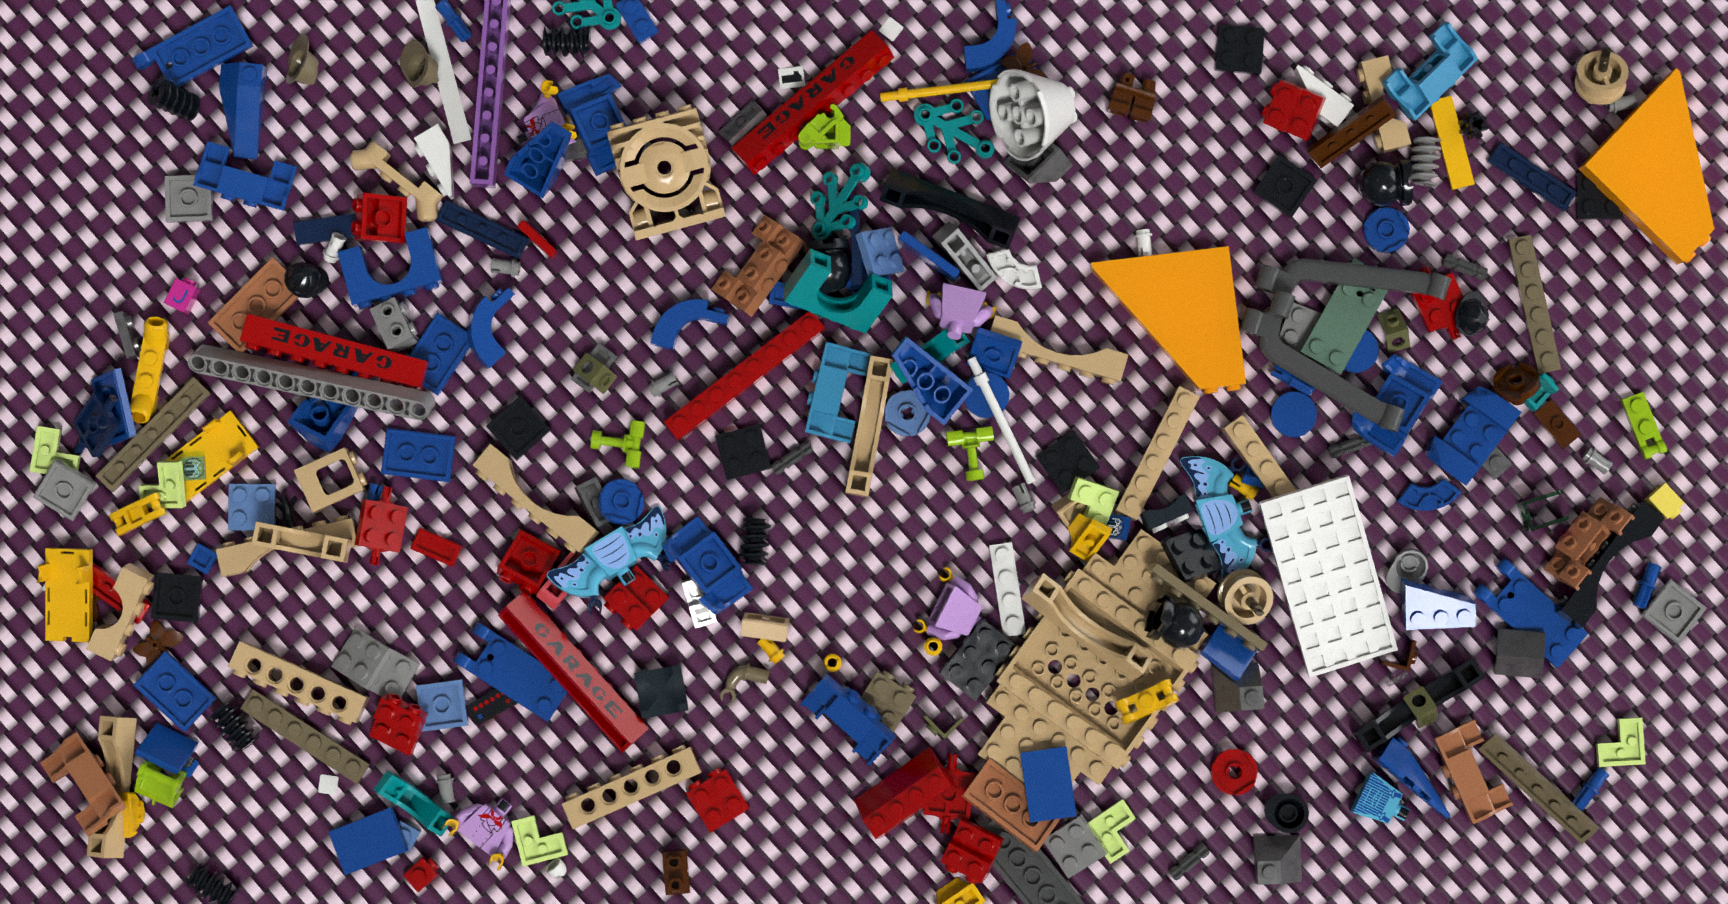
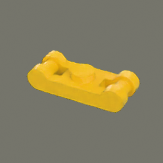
[109,492,167,536]
[1115,679,1179,725]

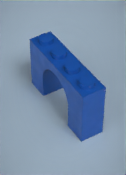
[337,227,444,310]

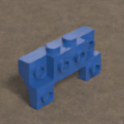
[193,141,298,211]
[800,674,896,766]

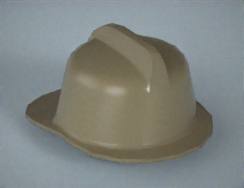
[286,34,319,85]
[400,40,439,88]

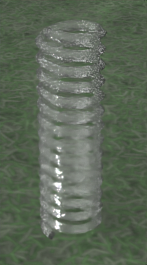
[1385,671,1408,687]

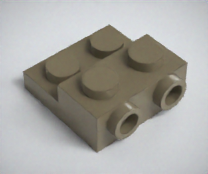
[861,670,916,732]

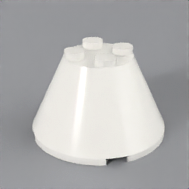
[989,69,1077,161]

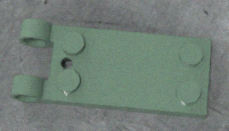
[1299,257,1389,376]

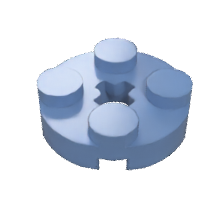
[884,390,930,437]

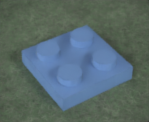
[855,227,905,277]
[228,484,277,531]
[416,679,469,732]

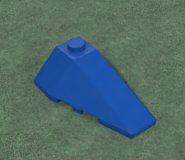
[219,62,268,160]
[504,121,572,198]
[891,336,973,425]
[288,371,374,454]
[1372,737,1450,819]

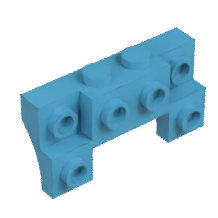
[1381,21,1478,121]
[805,342,871,444]

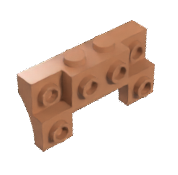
[711,215,805,317]
[1544,497,1635,591]
[1433,719,1513,824]
[40,732,127,837]

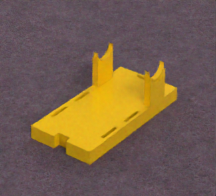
[164,410,260,503]
[36,547,93,643]

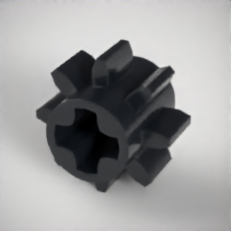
[1458,111,1488,140]

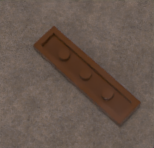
[1307,96,1397,168]

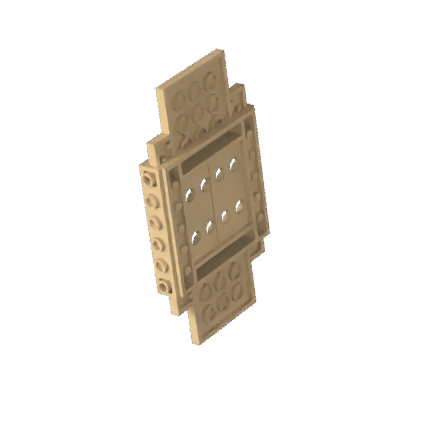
[978,529,1217,785]

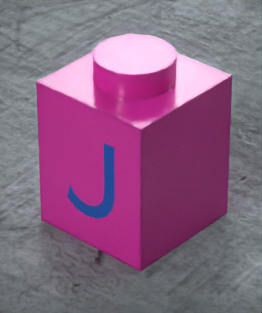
[163,277,201,315]

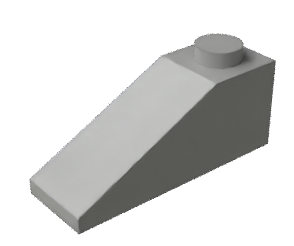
[931,221,997,291]

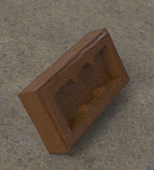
[1532,399,1581,450]

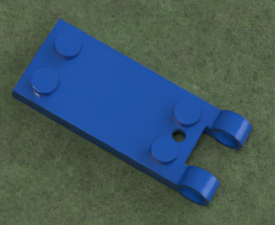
[132,5,254,90]
[1472,558,1588,668]
[452,622,568,722]

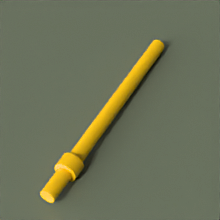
[880,79,998,102]

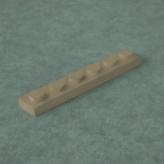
[1507,235,1561,374]
[96,377,211,493]
[1146,563,1268,652]
[240,689,371,784]
[1478,732,1599,844]

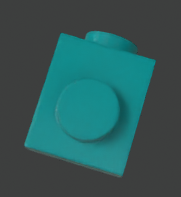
[1524,373,1559,412]

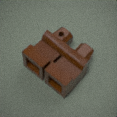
[1107,73,1157,124]
[662,848,691,895]

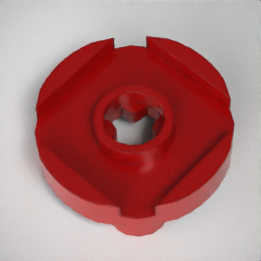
[1211,749,1258,795]

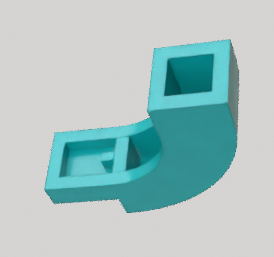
[890,329,970,385]
[373,771,454,836]

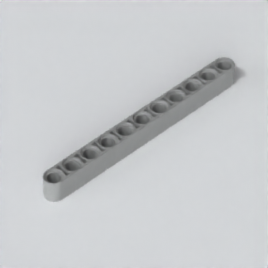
[187,345,436,420]

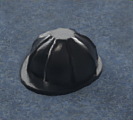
[284,262,329,298]
[1455,291,1490,336]
[1264,794,1309,834]

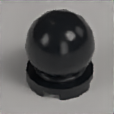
[1358,160,1413,207]
[803,238,852,293]
[1144,594,1204,649]

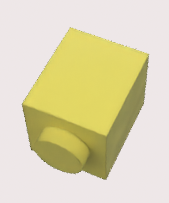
[1644,483,1685,520]

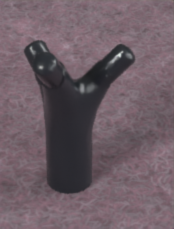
[276,494,298,528]

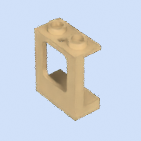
[294,448,368,513]

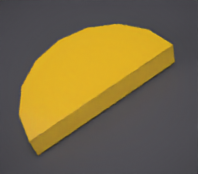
[122,792,145,838]

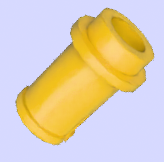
[1229,474,1260,500]
[924,637,942,656]
[757,639,785,664]
[823,654,842,672]

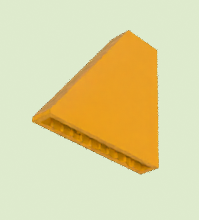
[1578,68,1714,265]
[1090,246,1246,394]

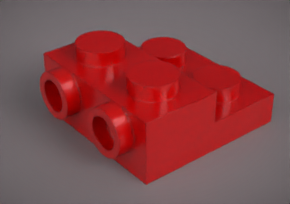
[1262,79,1326,141]
[351,193,407,244]
[497,529,561,595]
[603,565,670,631]
[369,693,428,756]
[686,768,750,833]
[941,817,1004,884]

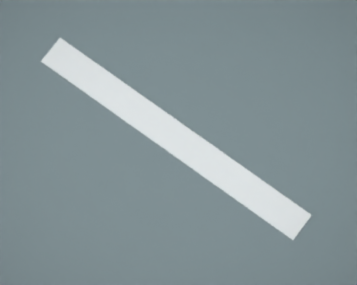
[415,0,471,144]

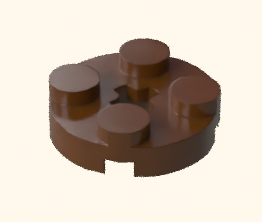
[1493,363,1541,405]

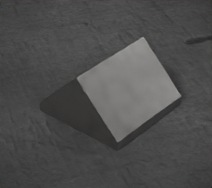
[1494,628,1545,678]

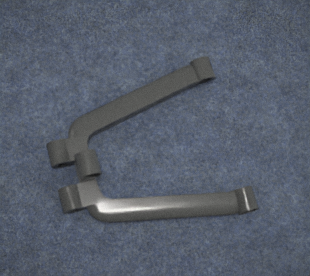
[1239,258,1452,432]

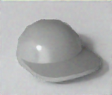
[1386,548,1428,594]

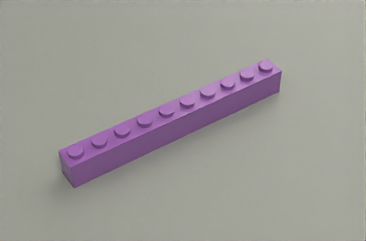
[470,0,511,189]

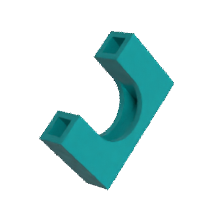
[784,249,893,334]

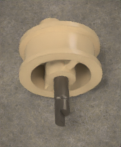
[1575,47,1629,105]
[1217,569,1273,625]

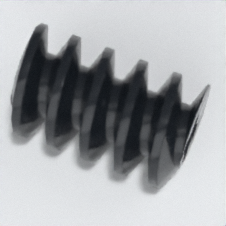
[543,27,591,58]
[147,79,200,122]
[739,517,771,566]
[210,701,260,752]
[186,862,240,904]

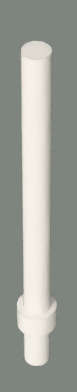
[967,356,1036,485]

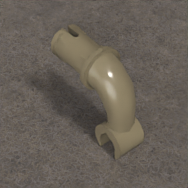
[720,663,770,703]

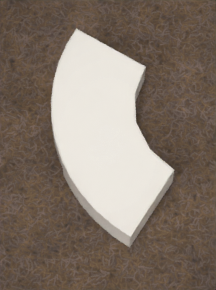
[986,249,1042,290]

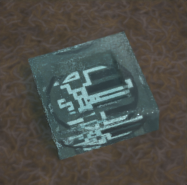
[180,456,206,481]

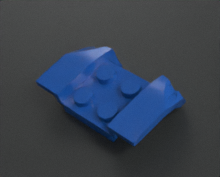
[556,74,644,176]
[1352,354,1443,458]
[1425,386,1522,486]
[662,516,753,615]

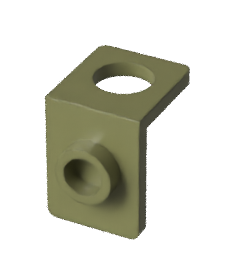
[1377,309,1410,353]
[573,353,617,394]
[1403,686,1438,728]
[922,714,963,739]

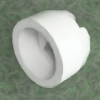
[546,858,567,879]

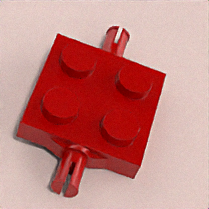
[1410,266,1463,341]
[354,486,408,566]
[923,754,975,834]

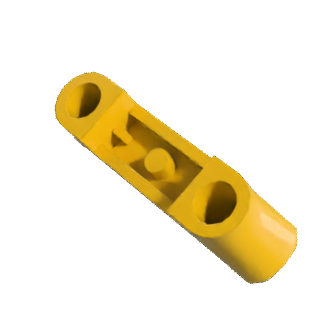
[130,317,170,424]

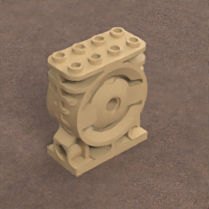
[607,104,726,240]

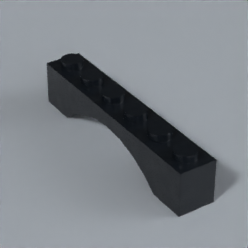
[879,168,1021,250]
[1556,501,1665,629]
[1352,658,1486,753]

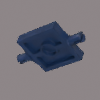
[73,392,121,457]

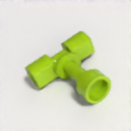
[590,420,646,469]
[945,426,994,481]

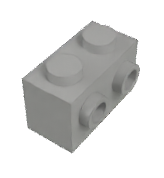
[370,297,418,353]

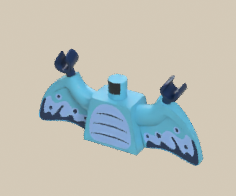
[1180,456,1272,580]
[546,506,675,615]

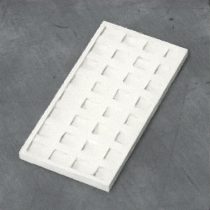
[1259,474,1398,678]

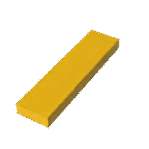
[1430,96,1475,191]

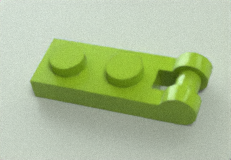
[1620,392,1667,460]

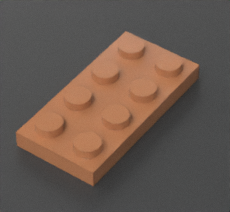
[208,257,299,353]
[961,758,1061,853]

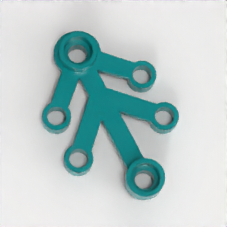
[552,0,621,30]
[914,99,995,165]
[810,163,871,241]

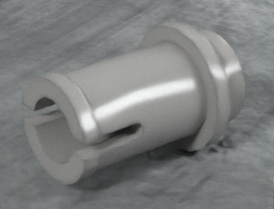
[1605,94,1637,114]
[490,258,521,277]
[648,371,679,397]
[1581,447,1613,474]
[1012,483,1036,514]
[435,773,456,804]

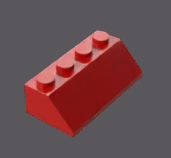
[854,747,956,839]

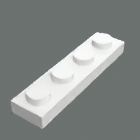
[989,542,1026,637]

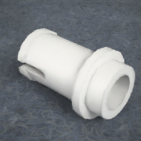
[1134,229,1153,257]
[323,232,346,263]

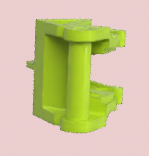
[798,104,851,150]
[134,760,187,809]

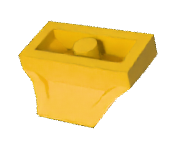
[1068,513,1112,562]
[936,878,986,904]

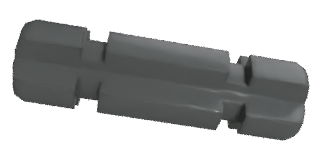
[1442,254,1488,280]
[1328,436,1372,458]
[771,441,813,475]
[1169,844,1210,880]

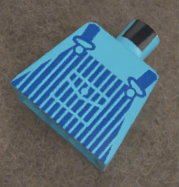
[1350,772,1410,823]

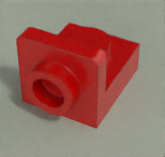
[403,856,440,892]

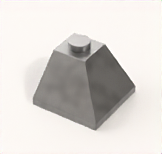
[1003,143,1073,184]
[1211,662,1265,712]
[1253,835,1302,885]

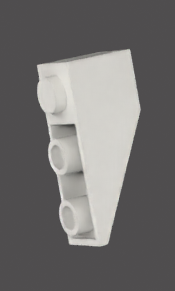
[1294,65,1354,130]
[414,124,454,200]

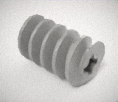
[1408,137,1442,187]

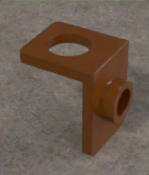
[1380,640,1418,671]

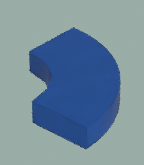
[1397,478,1462,511]

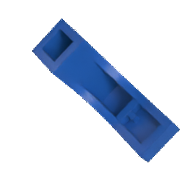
[963,0,1017,73]
[467,287,515,369]
[650,299,730,351]

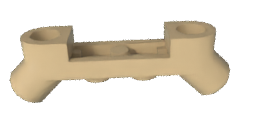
[350,141,444,222]

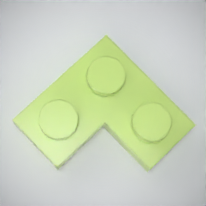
[29,426,81,474]
[139,461,186,508]
[1067,476,1119,526]
[1596,718,1646,767]
[1087,799,1136,864]
[511,815,568,866]

